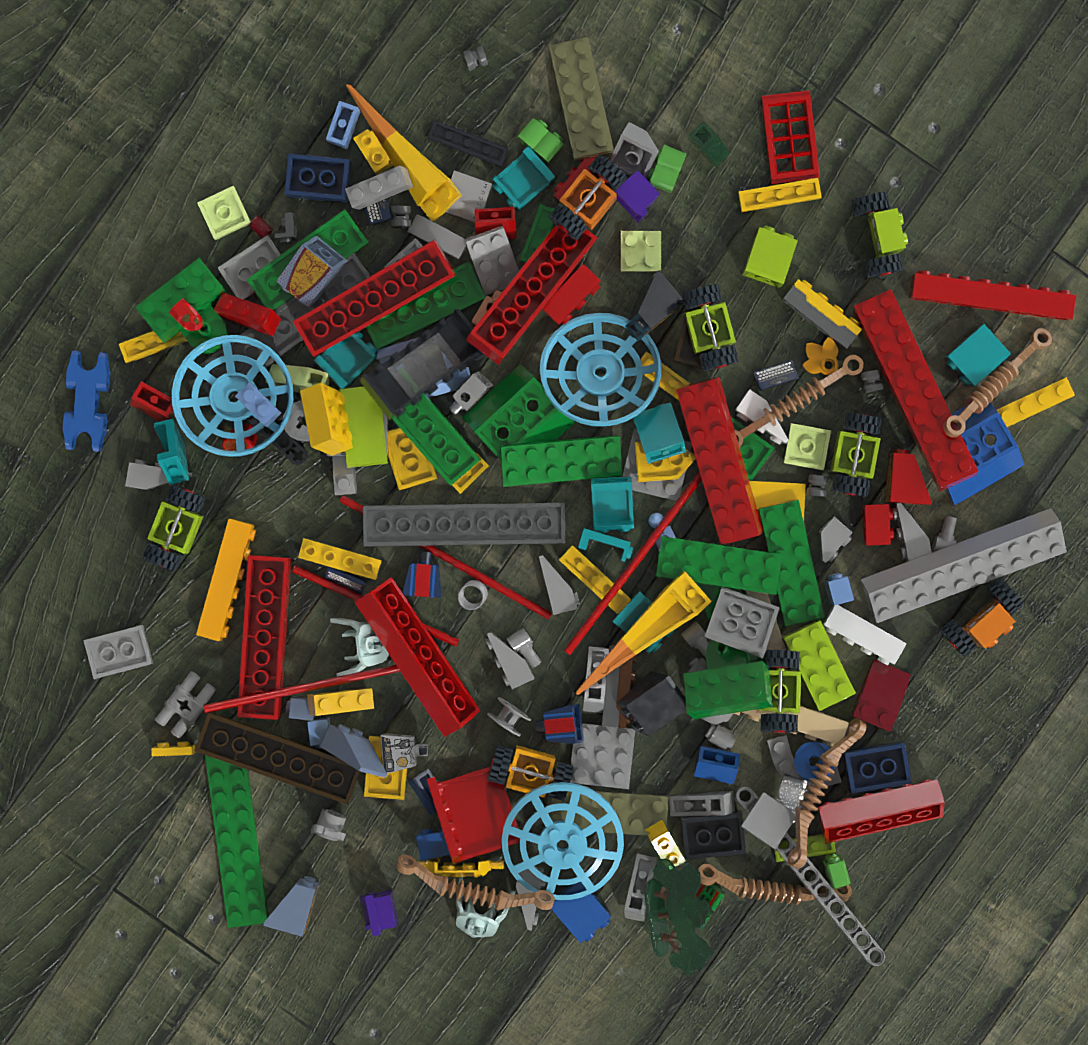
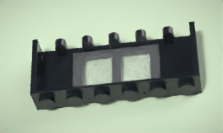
[360,308,485,420]

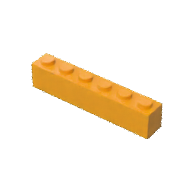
[196,519,256,641]

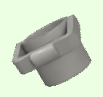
[311,809,347,841]

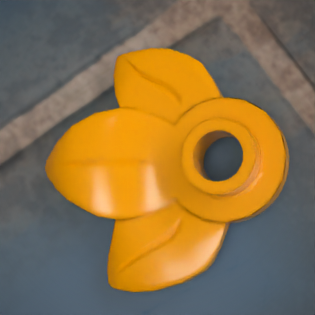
[802,337,839,375]

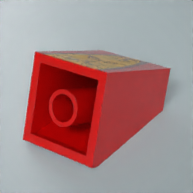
[884,449,931,505]

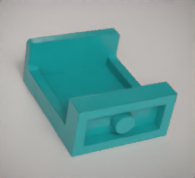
[492,146,555,211]
[945,324,1011,387]
[314,331,377,389]
[633,403,686,464]
[154,419,189,485]
[591,476,634,533]
[578,528,633,562]
[612,591,675,654]

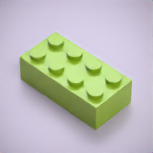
[782,620,856,711]

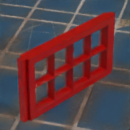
[761,90,820,185]

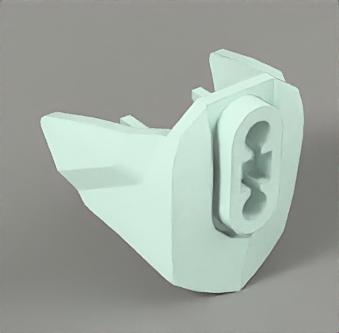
[330,618,389,677]
[456,877,516,938]

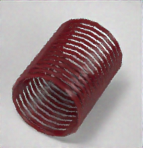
[249,215,273,239]

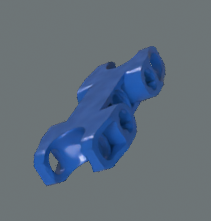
[63,351,111,452]

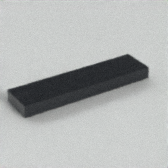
[427,119,509,168]

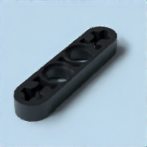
[246,415,308,465]

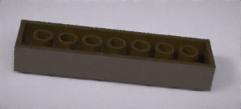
[194,712,360,805]

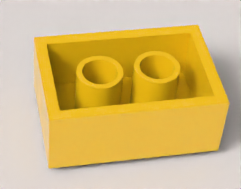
[300,382,353,456]

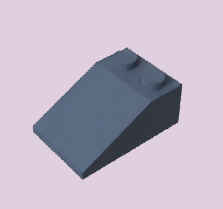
[320,724,387,778]

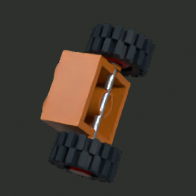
[549,155,627,240]
[940,578,1024,657]

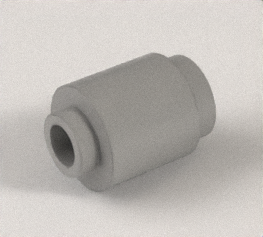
[705,724,736,751]

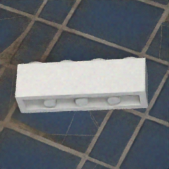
[822,605,906,665]

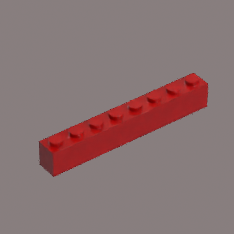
[909,270,1076,321]

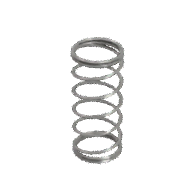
[458,580,488,610]

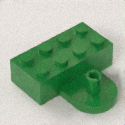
[135,258,228,354]
[684,640,773,719]

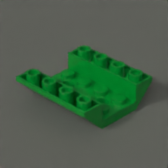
[462,364,575,459]

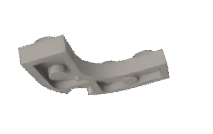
[766,734,841,789]

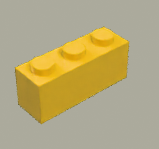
[307,688,374,716]

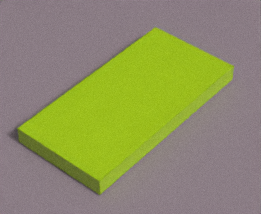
[340,387,388,468]

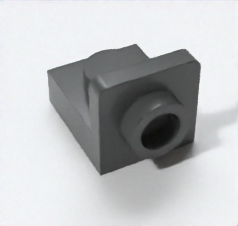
[274,212,297,243]

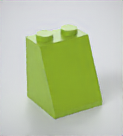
[742,226,798,288]

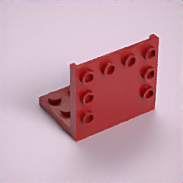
[427,767,520,864]

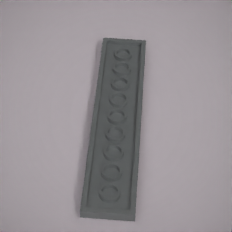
[191,253,370,395]
[363,503,565,547]

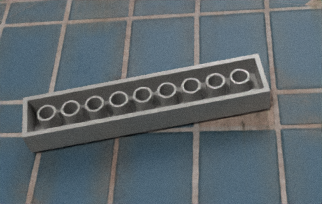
[861,508,1067,623]

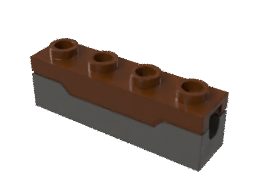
[602,644,637,728]

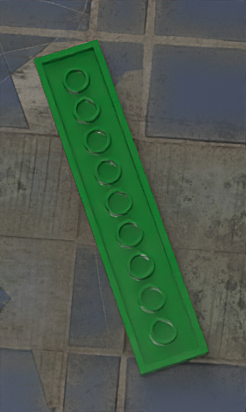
[205,755,268,928]

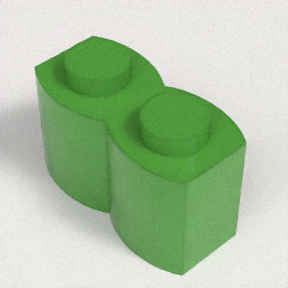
[517,118,564,165]
[647,145,687,193]
[822,853,851,889]

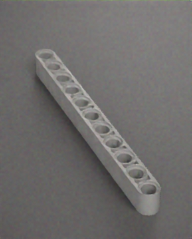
[735,787,885,966]

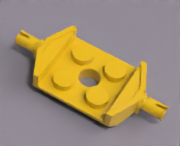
[417,858,504,878]

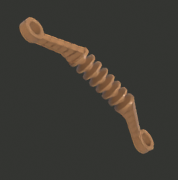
[943,328,1052,437]
[735,355,863,447]
[788,718,866,869]
[396,855,555,911]
[696,864,852,905]

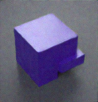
[613,170,660,223]
[359,890,398,936]

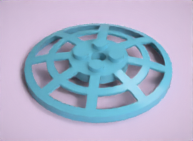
[540,313,661,426]
[172,335,294,457]
[502,782,624,900]

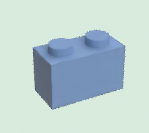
[326,101,360,149]
[235,382,281,427]
[823,573,854,606]

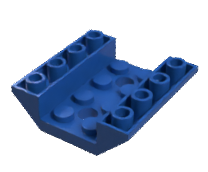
[945,403,1024,506]

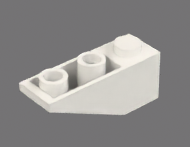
[735,390,788,445]

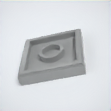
[741,792,796,849]

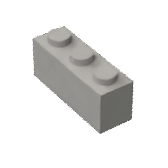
[345,166,413,210]

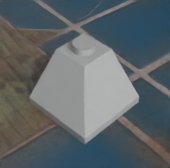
[610,122,658,179]

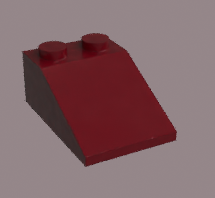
[850,659,911,732]

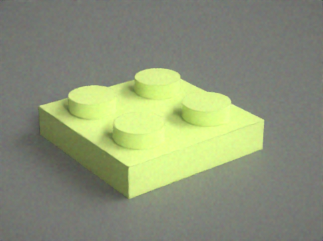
[197,186,251,240]
[621,231,661,272]
[783,423,831,470]

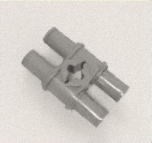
[155,671,216,738]

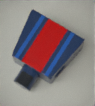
[403,552,442,598]
[535,704,584,744]

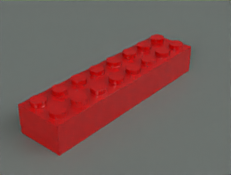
[466,226,597,365]
[292,239,456,357]
[676,376,763,545]
[237,555,291,720]
[355,577,480,737]

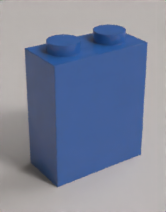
[551,882,611,943]

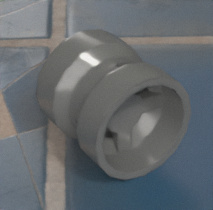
[463,46,488,71]
[391,206,411,228]
[860,369,883,393]
[806,475,828,497]

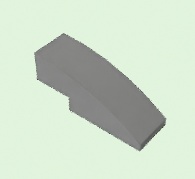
[407,214,467,260]

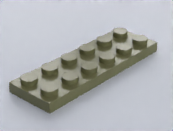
[549,37,614,161]
[547,791,669,836]

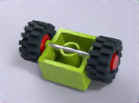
[851,192,908,278]
[683,284,739,371]
[830,412,882,497]
[142,484,205,571]
[756,650,801,733]

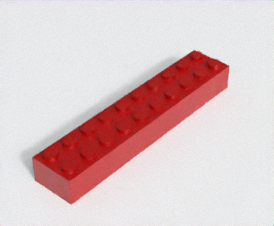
[853,289,979,492]

